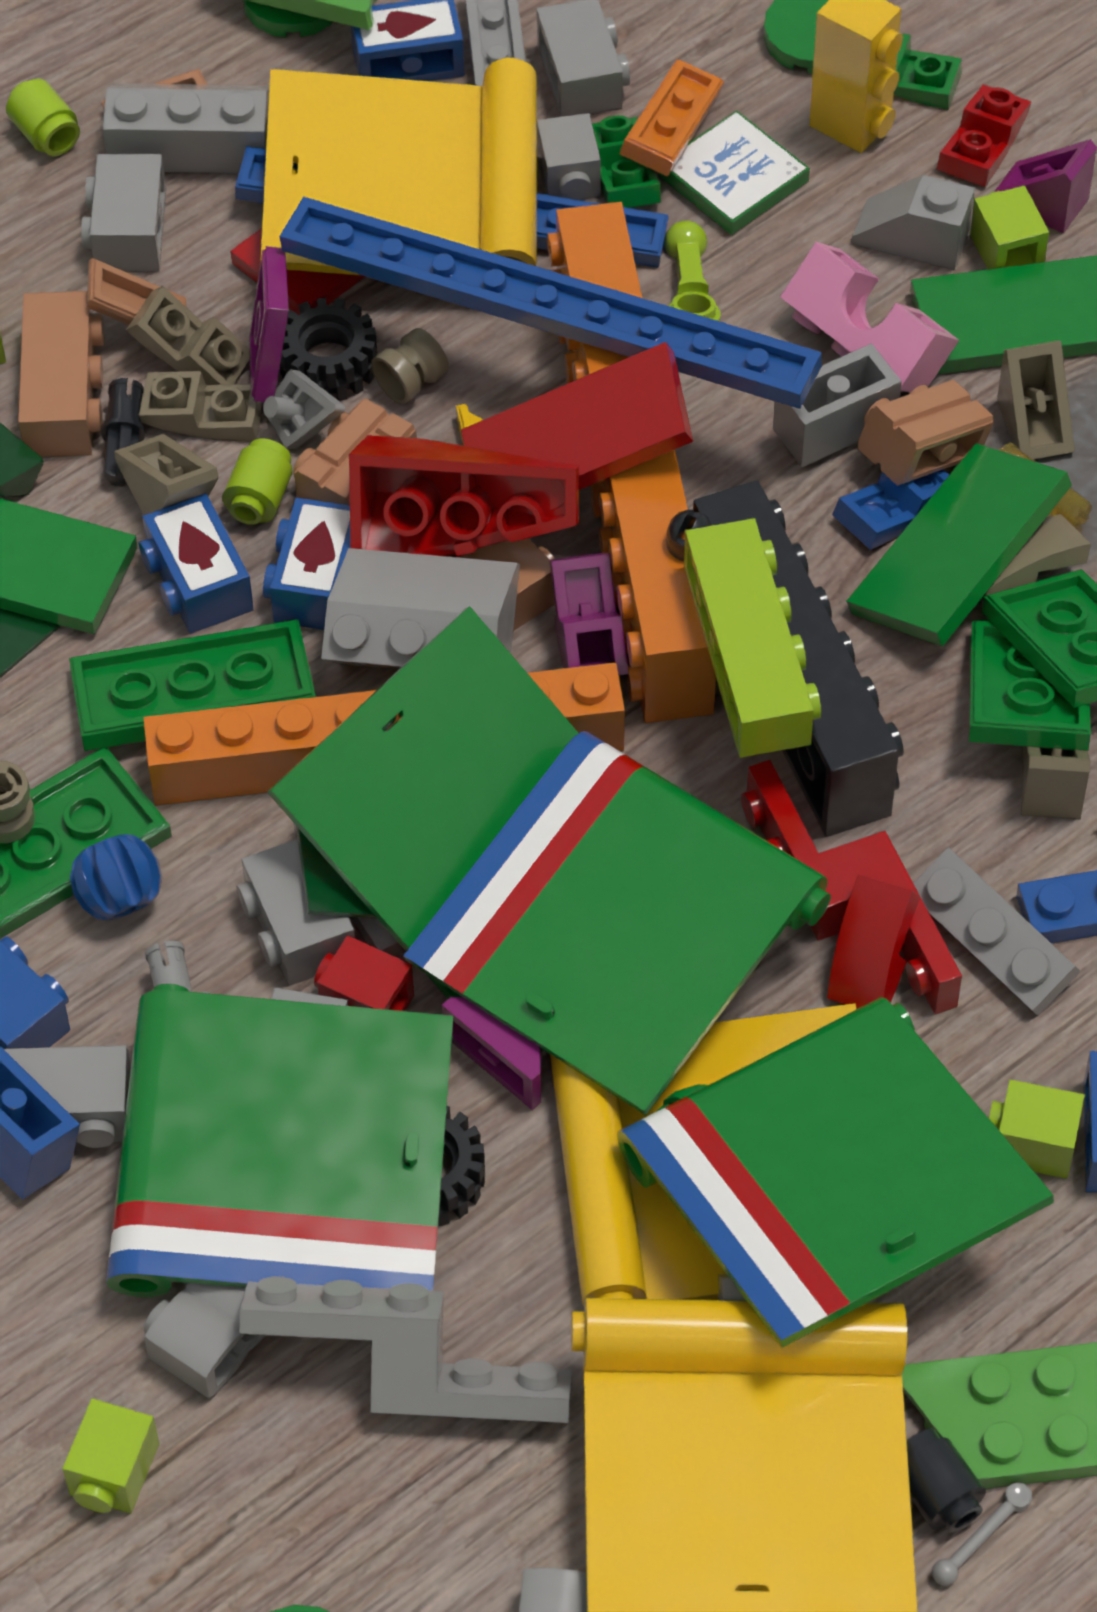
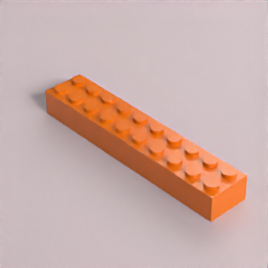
[547,202,716,723]

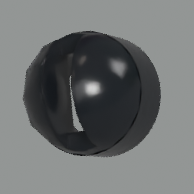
[666,509,712,561]

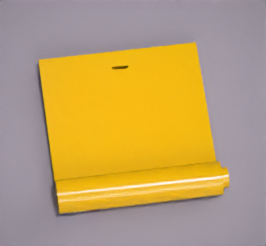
[260,58,537,275]
[550,1003,856,1306]
[571,1298,917,1612]

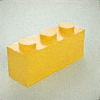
[809,0,903,154]

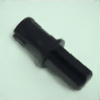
[100,378,145,487]

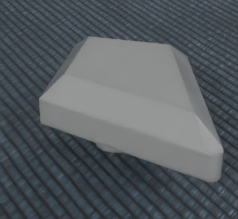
[263,370,345,450]

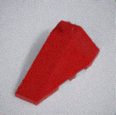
[349,435,579,557]

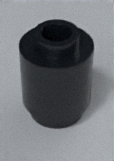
[906,1428,986,1532]

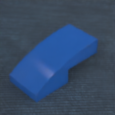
[832,470,949,550]

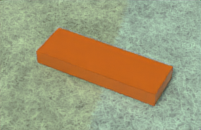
[620,59,724,176]

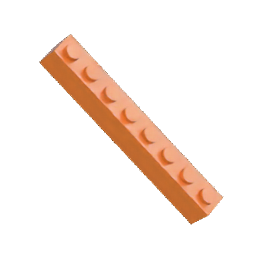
[144,662,625,806]

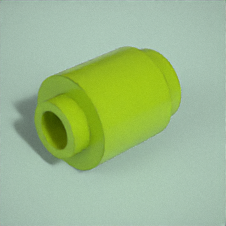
[6,79,80,156]
[222,438,293,525]

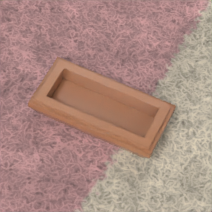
[87,258,186,325]

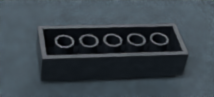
[693,480,904,837]

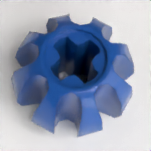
[70,834,163,920]

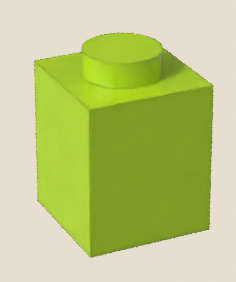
[970,186,1049,269]
[989,1079,1085,1179]
[62,1398,160,1514]

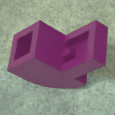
[549,552,628,675]

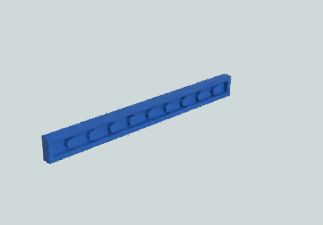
[279,196,822,409]

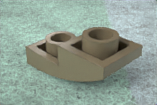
[126,286,250,385]
[139,371,264,441]
[982,514,1091,598]

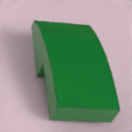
[894,33,962,110]
[592,115,661,208]

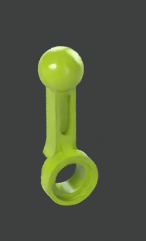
[664,220,721,321]

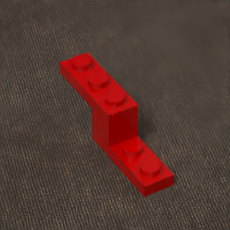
[741,760,962,1015]

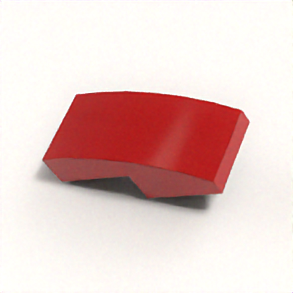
[936,84,1031,187]
[827,874,920,1009]

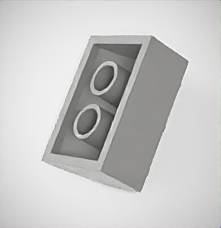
[103,83,269,173]
[321,548,520,670]

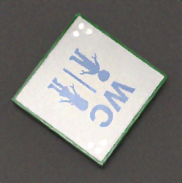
[659,110,810,235]

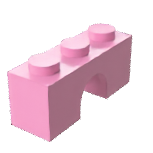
[780,242,959,392]

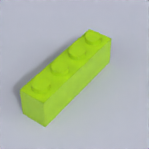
[684,518,821,758]

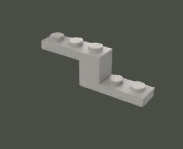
[239,1277,572,1423]

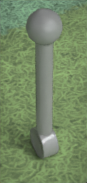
[932,1483,1032,1586]

